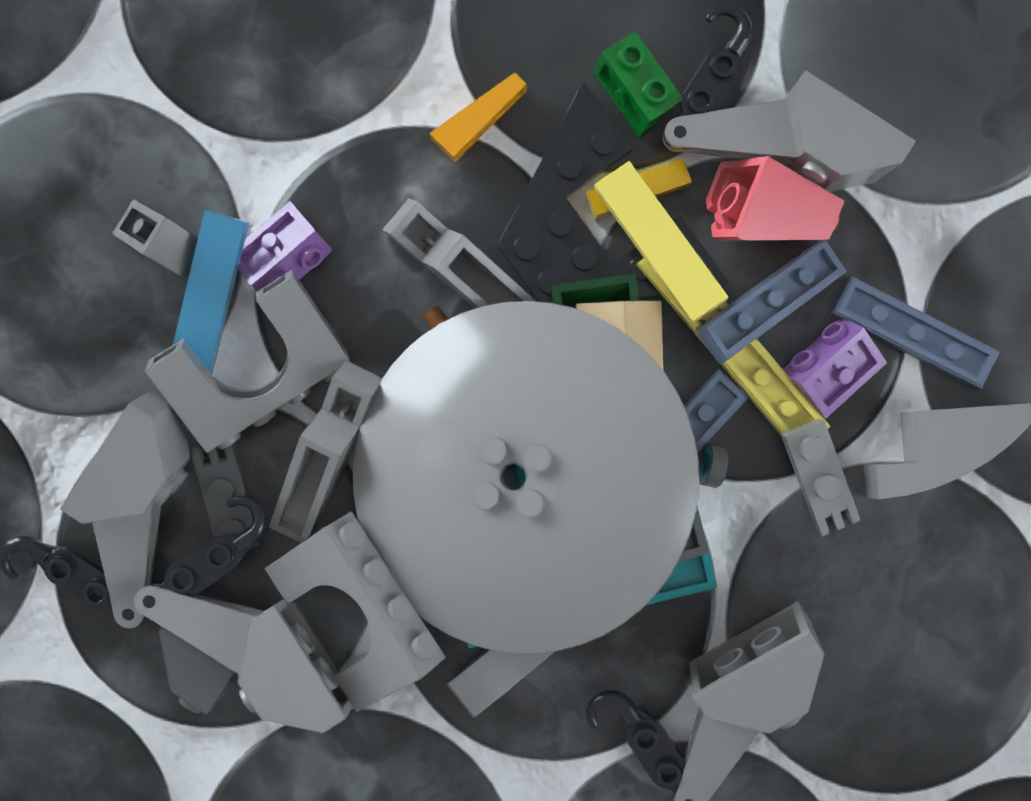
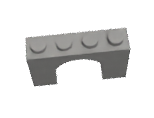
[145,270,350,453]
[265,512,446,712]

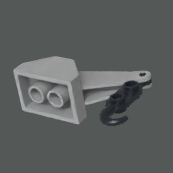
[663,4,916,192]
[0,387,191,628]
[134,495,353,733]
[586,601,824,801]

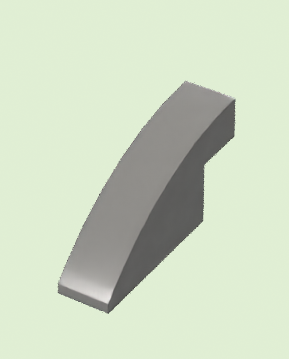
[382,198,536,309]
[269,361,382,543]
[863,403,1031,499]

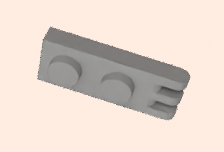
[781,418,860,537]

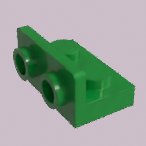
[592,32,682,138]

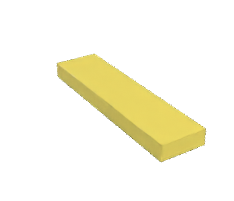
[594,161,729,324]

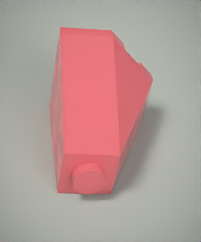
[706,156,845,241]

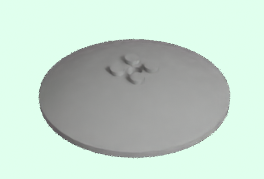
[353,301,699,653]

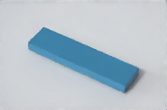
[173,210,249,375]

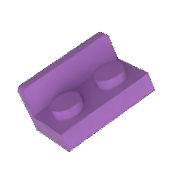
[238,201,332,291]
[783,319,887,418]

